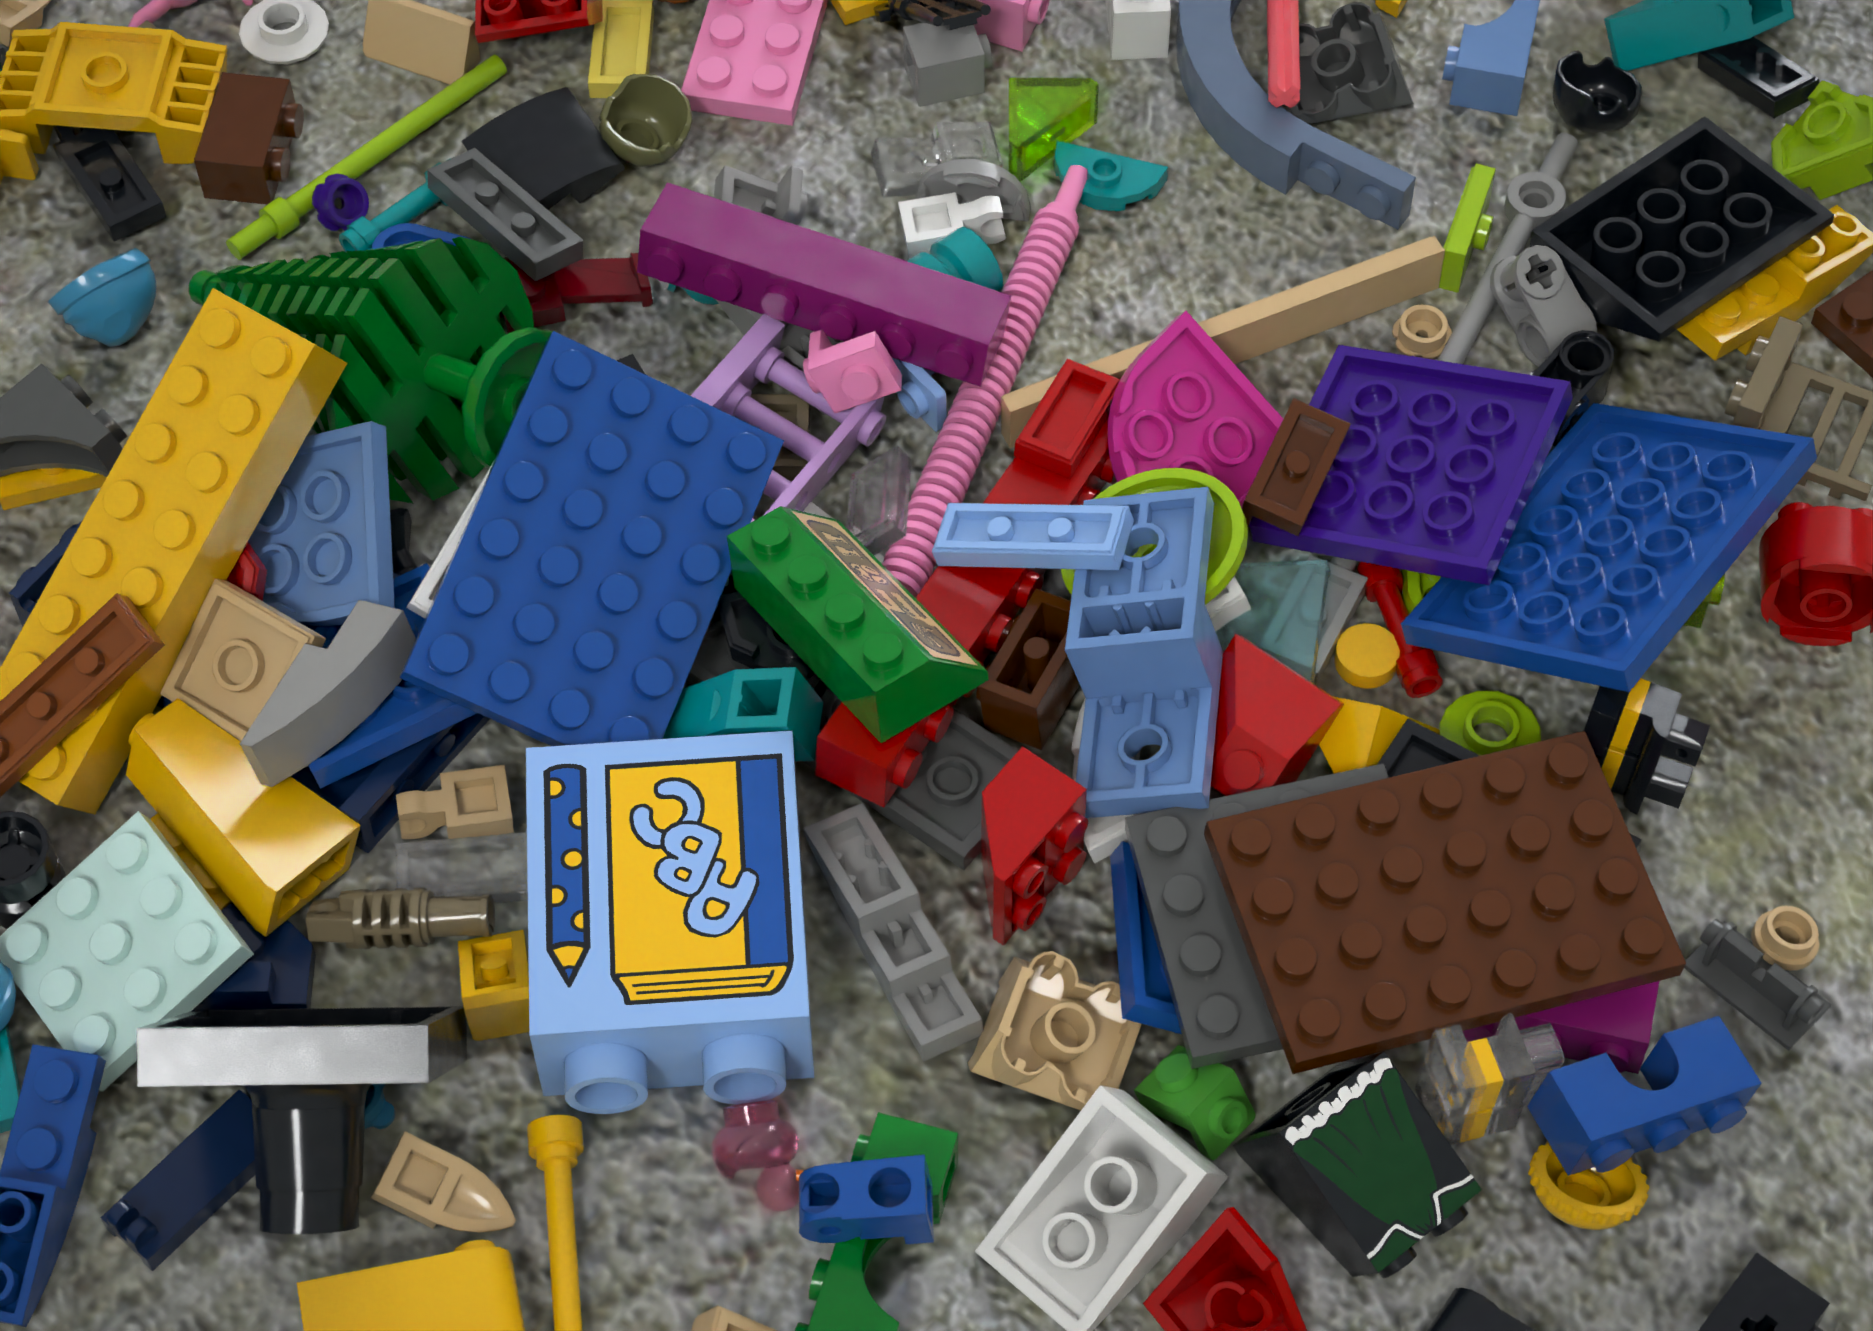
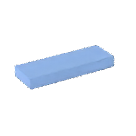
[932,503,1134,570]

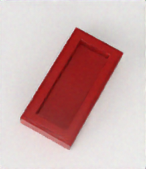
[1014,359,1120,479]

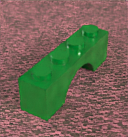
[795,1112,958,1331]

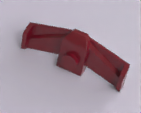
[499,253,653,333]

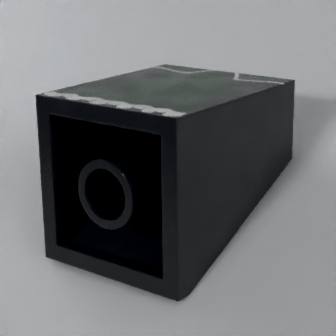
[1232,1051,1482,1278]

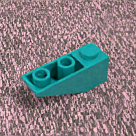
[1604,0,1794,71]
[663,667,824,761]

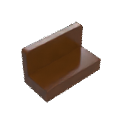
[1242,398,1351,536]

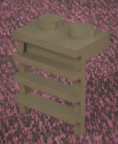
[1725,316,1873,501]

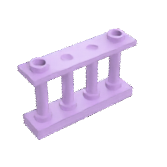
[691,314,887,522]

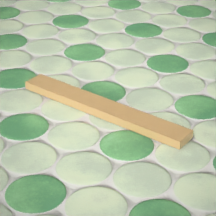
[1001,236,1445,449]

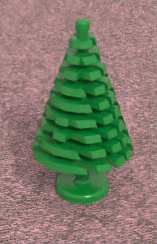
[188,236,552,504]

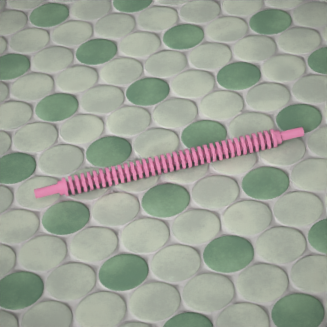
[882,165,1088,598]

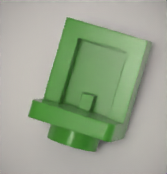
[1134,1045,1255,1160]

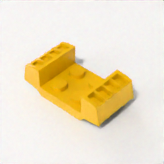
[0,22,227,164]

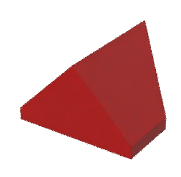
[1143,1207,1307,1331]

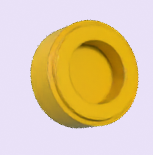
[1334,623,1400,689]

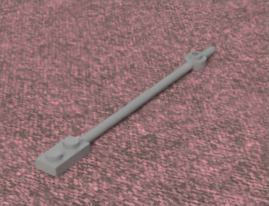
[1260,133,1578,686]

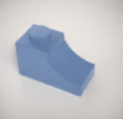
[1442,0,1540,116]

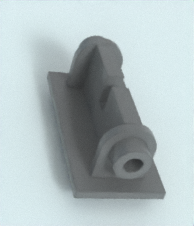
[1684,919,1831,1051]

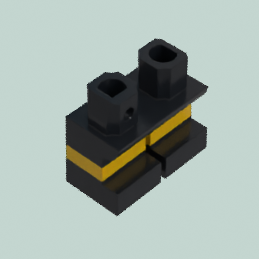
[1583,678,1710,815]

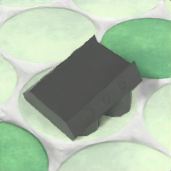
[1289,2,1414,124]

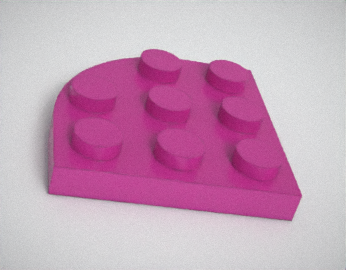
[1108,311,1283,508]

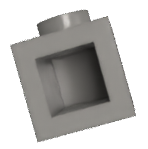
[903,23,993,107]

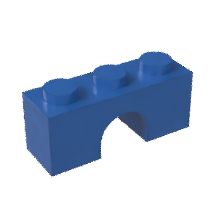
[1527,1016,1762,1176]

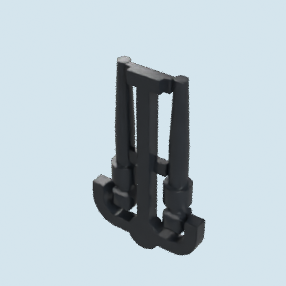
[874,0,991,30]

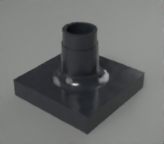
[137,1006,467,1234]

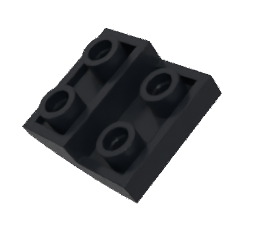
[461,87,625,210]

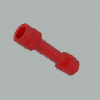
[1357,562,1443,698]

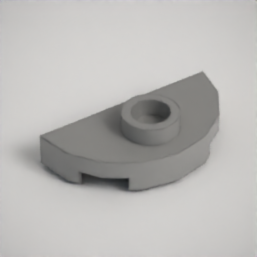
[915,159,1031,222]

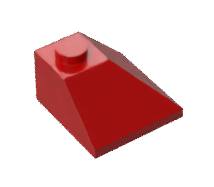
[1211,634,1344,796]

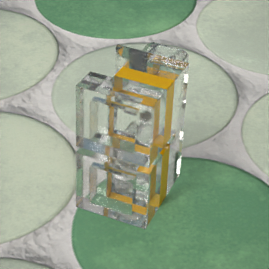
[1415,1012,1565,1145]

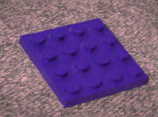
[1249,345,1573,585]

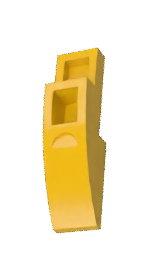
[1677,205,1873,361]

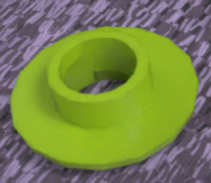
[1439,691,1541,756]

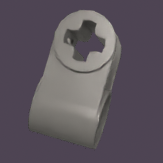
[1490,245,1597,367]

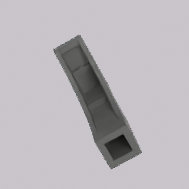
[0,363,127,477]

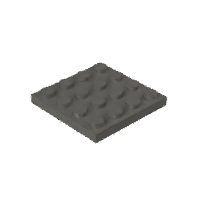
[1125,763,1389,1069]

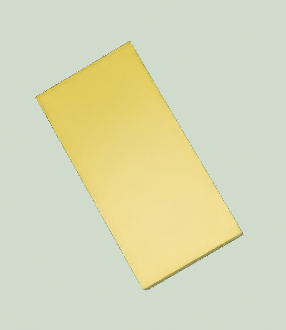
[588,0,654,98]

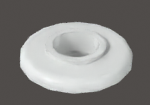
[239,0,329,65]

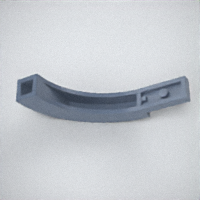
[1176,0,1416,230]

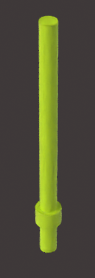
[226,54,507,260]

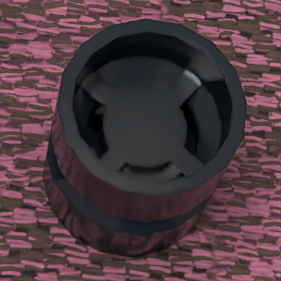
[0,811,66,929]

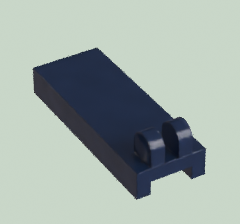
[100,1089,255,1271]

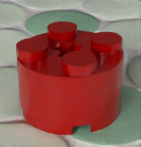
[1759,502,1873,646]

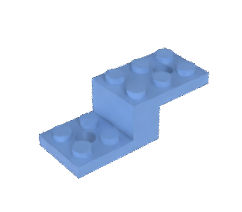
[1065,487,1223,818]

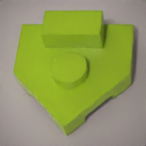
[1771,80,1873,200]

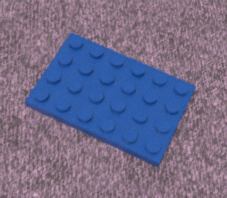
[399,331,784,746]
[1401,403,1817,692]

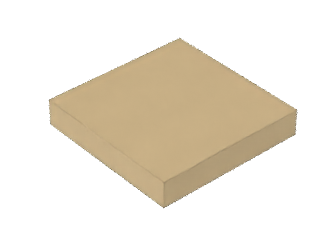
[160,579,326,742]

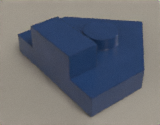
[192,902,316,1011]

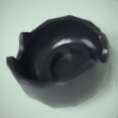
[1553,50,1642,133]

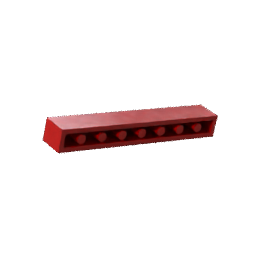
[815,416,1117,808]

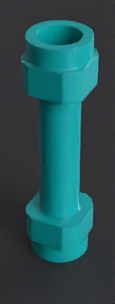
[339,158,451,252]

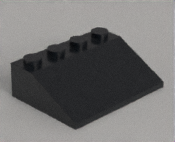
[1526,116,1835,342]

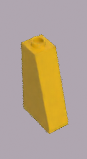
[126,698,361,937]

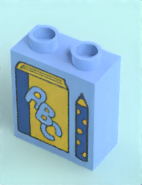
[526,730,814,1114]

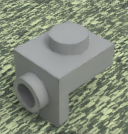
[714,166,807,225]

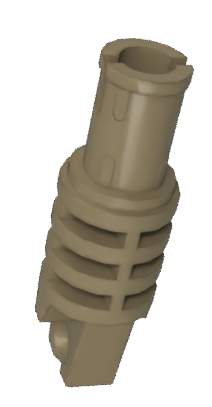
[305,887,495,949]

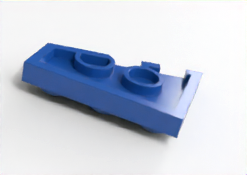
[1110,841,1182,1034]

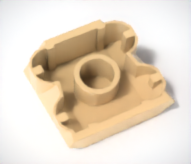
[968,951,1142,1110]

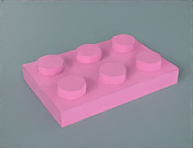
[681,0,829,126]

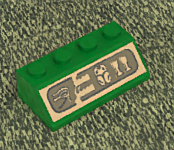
[727,506,989,743]

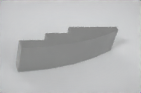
[804,803,984,1062]

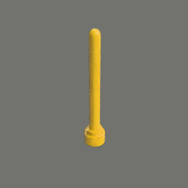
[527,1115,584,1331]

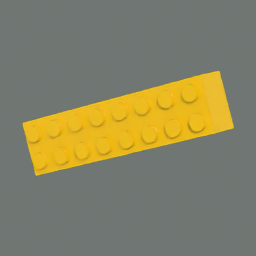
[0,288,347,815]

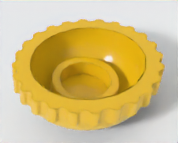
[1528,1141,1650,1230]

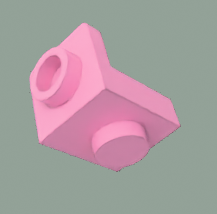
[803,329,902,413]

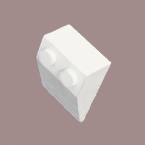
[975,1085,1229,1331]

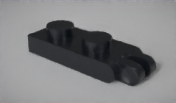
[53,125,167,242]

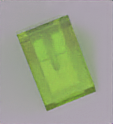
[1008,78,1099,182]

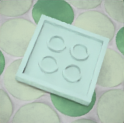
[0,811,254,1092]

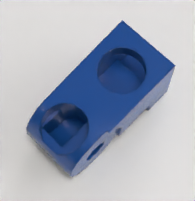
[799,1154,934,1244]

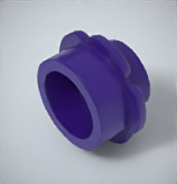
[312,174,369,231]

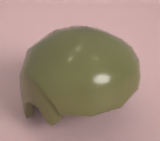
[599,74,693,167]

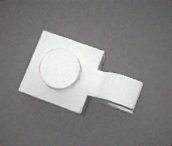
[898,192,1006,259]

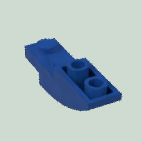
[0,1044,106,1327]

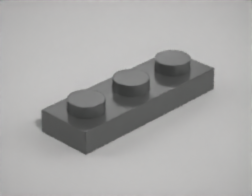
[427,148,583,282]

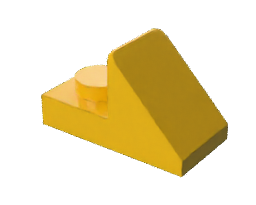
[458,929,529,1041]

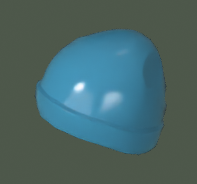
[47,248,156,347]

